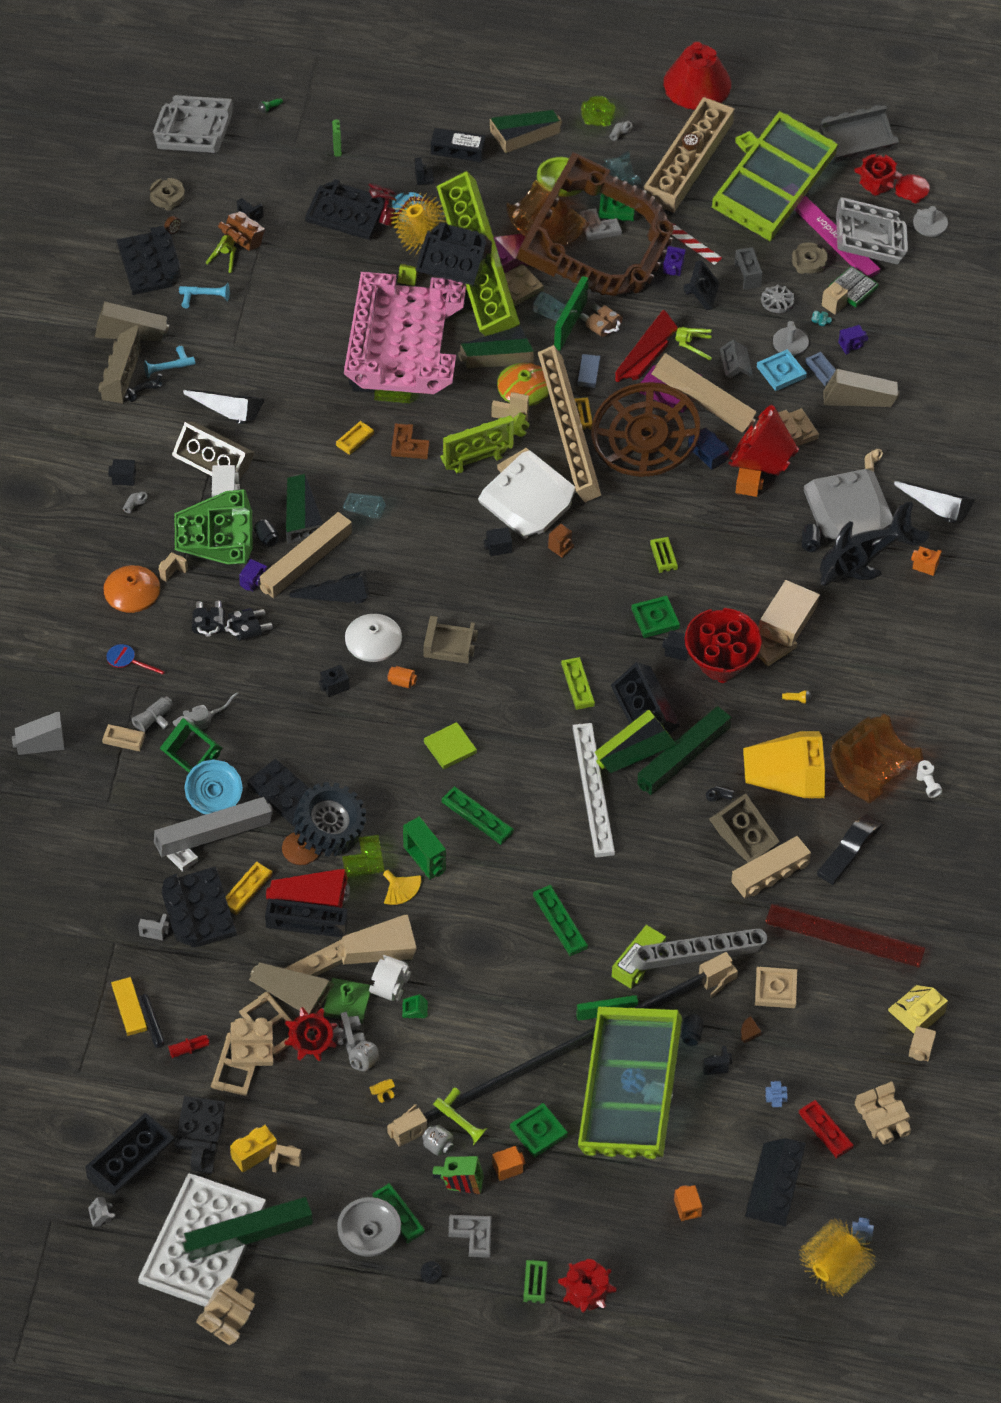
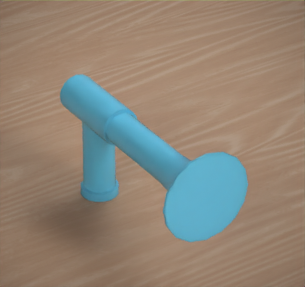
[179,283,230,308]
[144,346,195,379]

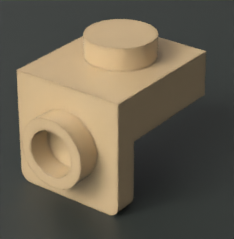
[158,552,188,582]
[269,1145,302,1173]

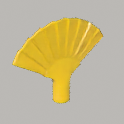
[383,870,421,905]

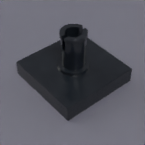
[683,260,720,310]

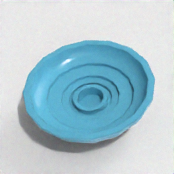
[184,759,243,814]

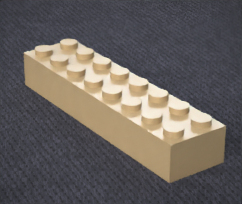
[644,97,734,213]

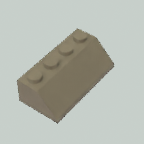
[99,326,141,404]
[172,422,255,479]

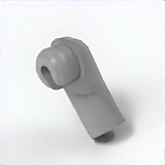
[610,121,633,141]
[123,492,148,513]

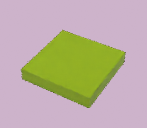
[424,722,477,770]

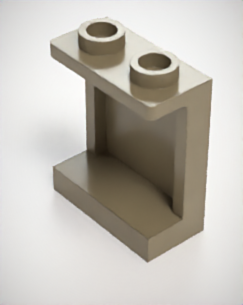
[424,616,478,664]

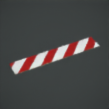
[672,223,722,265]

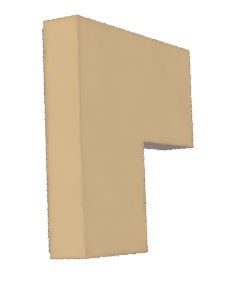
[492,392,529,421]

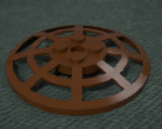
[591,382,701,477]

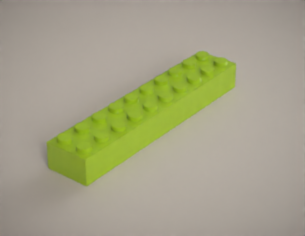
[436,171,520,336]

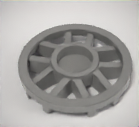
[761,284,794,313]

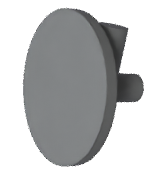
[913,206,948,237]
[773,321,809,356]

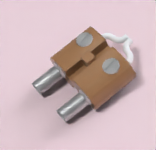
[579,303,623,337]

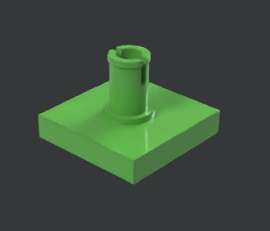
[324,978,372,1024]

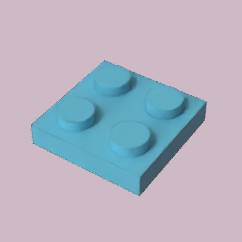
[757,349,807,391]

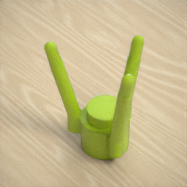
[206,235,236,273]
[676,327,712,360]

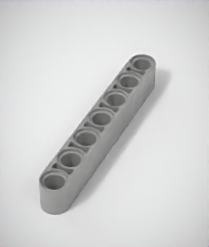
[632,929,767,970]

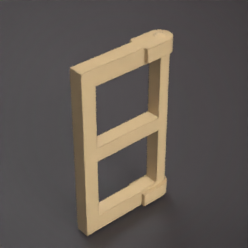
[239,991,292,1056]
[211,1033,256,1096]

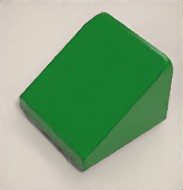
[402,994,428,1018]

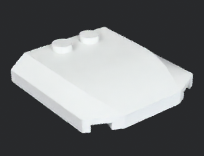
[478,450,576,539]

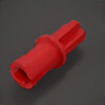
[168,1035,210,1059]

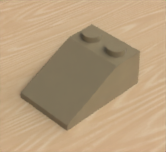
[709,793,780,863]

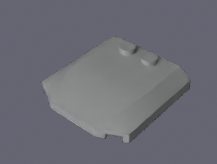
[153,95,233,153]
[836,197,908,265]
[804,469,893,540]

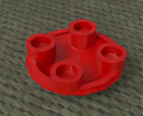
[895,175,930,203]

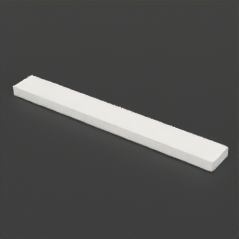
[573,723,615,857]

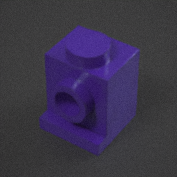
[663,246,685,276]
[839,325,868,355]
[239,559,267,591]

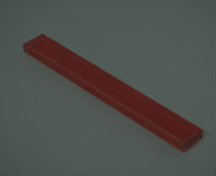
[766,904,925,968]

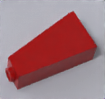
[266,869,348,913]

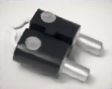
[192,601,225,636]
[225,608,273,641]

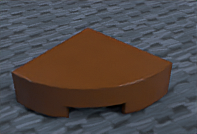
[741,1016,762,1044]

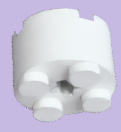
[369,955,411,1001]

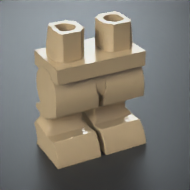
[855,1082,911,1145]
[196,1277,255,1345]

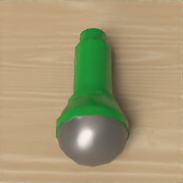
[258,98,283,113]

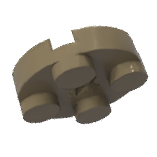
[150,178,185,210]
[792,243,827,274]

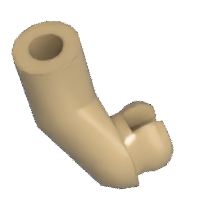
[864,449,883,471]

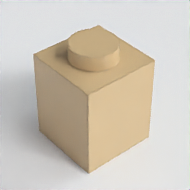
[822,282,848,315]
[909,1026,936,1061]

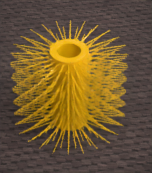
[392,192,447,254]
[798,1219,876,1296]

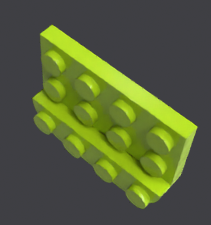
[440,415,514,473]

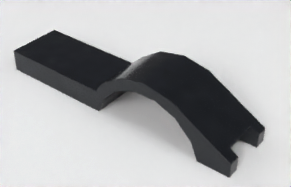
[817,814,883,885]

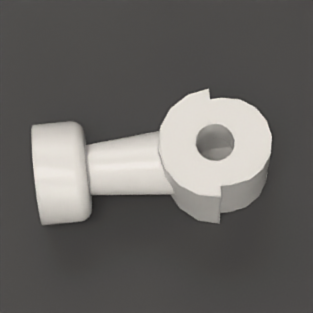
[916,760,942,798]

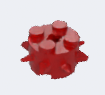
[854,154,902,195]
[284,1007,337,1061]
[558,1259,616,1313]

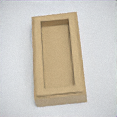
[102,724,145,751]

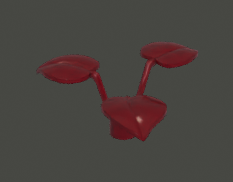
[368,183,441,227]

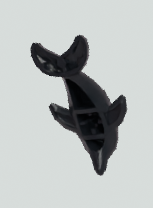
[819,501,930,586]

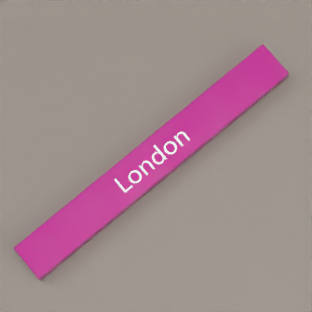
[782,184,880,278]

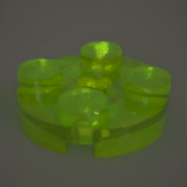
[581,96,615,126]

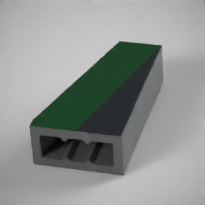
[286,474,323,544]

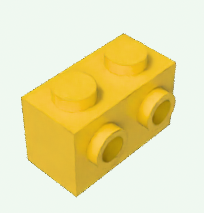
[230,1125,277,1173]

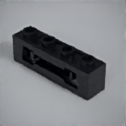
[265,899,348,938]

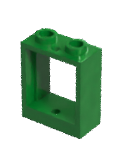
[160,718,223,772]
[403,816,446,880]

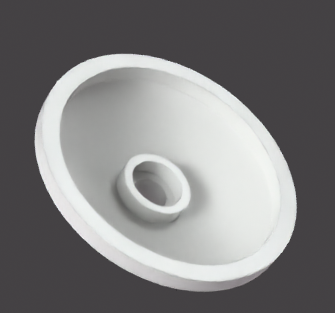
[345,614,402,662]

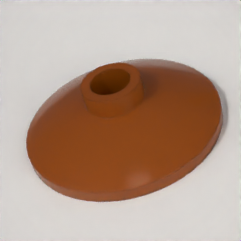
[282,832,321,865]

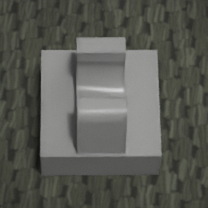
[88,1197,115,1226]

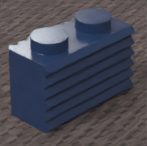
[688,427,729,470]

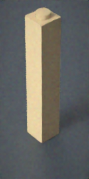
[651,353,756,433]
[260,512,352,598]

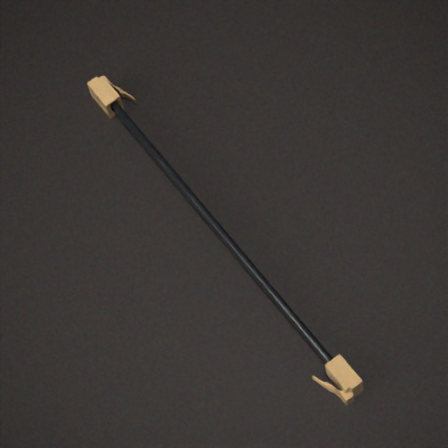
[387,952,738,1147]

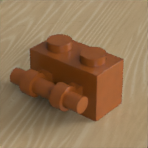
[218,212,265,251]

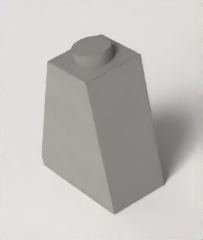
[12,712,64,755]

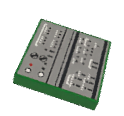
[829,266,879,308]

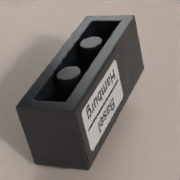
[431,128,485,162]

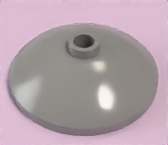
[337,1197,401,1256]

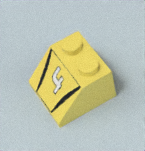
[888,985,948,1033]

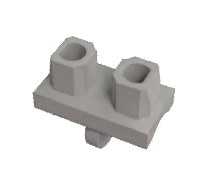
[331,1012,365,1054]

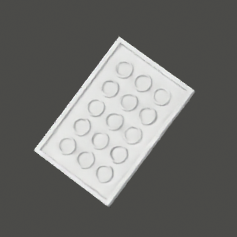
[138,1173,266,1306]

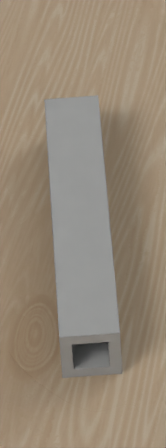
[154,797,273,857]

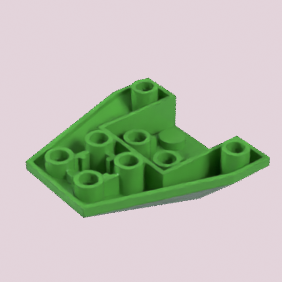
[175,489,253,565]

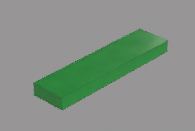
[442,786,514,845]
[533,885,588,956]

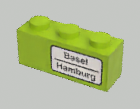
[611,925,666,989]

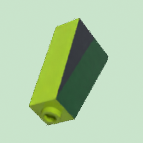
[594,710,676,773]

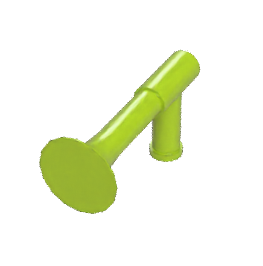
[433,1088,487,1145]

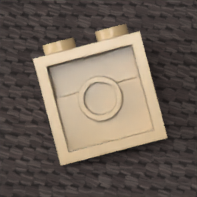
[779,408,819,446]
[230,1018,273,1066]

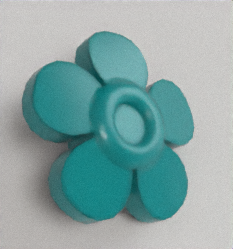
[811,311,832,326]

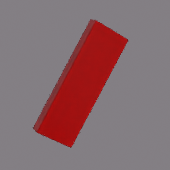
[799,1100,853,1159]

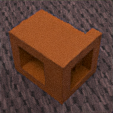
[548,524,574,558]

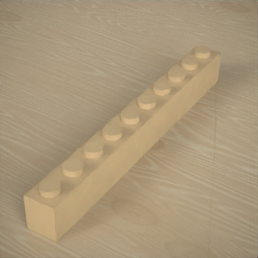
[538,345,601,502]

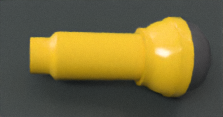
[782,690,812,704]

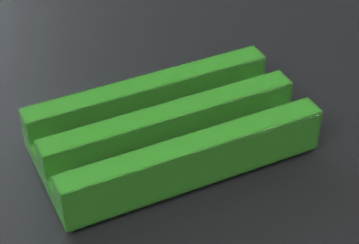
[332,120,341,157]
[523,1260,548,1303]

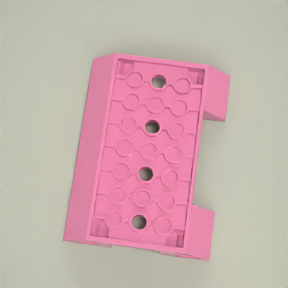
[344,272,466,394]

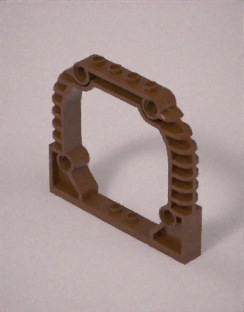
[516,152,674,296]

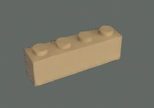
[731,836,811,899]

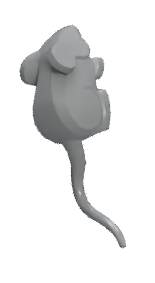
[173,692,238,736]

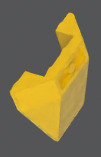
[743,731,825,798]

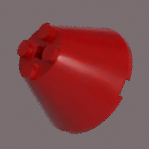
[664,42,731,110]
[728,404,799,476]
[685,608,762,683]

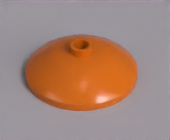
[104,565,160,613]

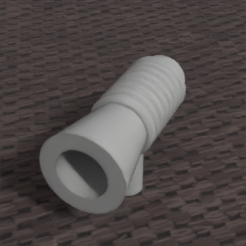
[132,696,173,732]

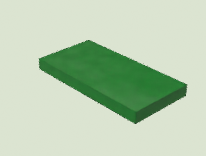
[554,276,588,351]

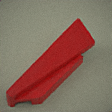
[615,309,678,382]

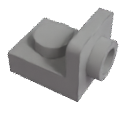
[138,914,170,941]

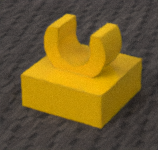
[369,1079,395,1103]

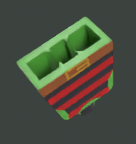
[433,1156,484,1194]

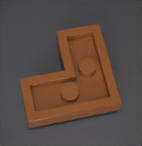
[391,423,429,459]

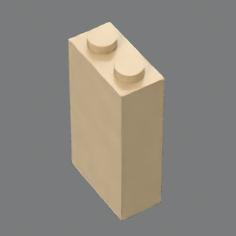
[758,580,820,648]

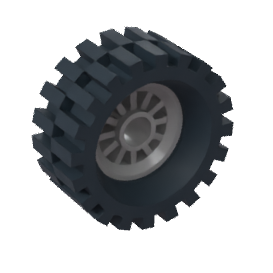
[293,782,366,857]

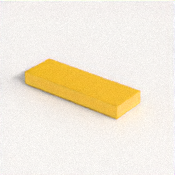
[226,862,273,916]
[111,977,147,1036]

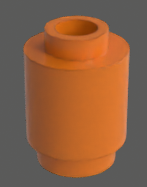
[388,666,417,689]

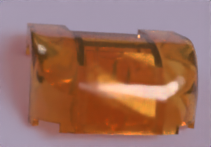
[830,714,924,803]

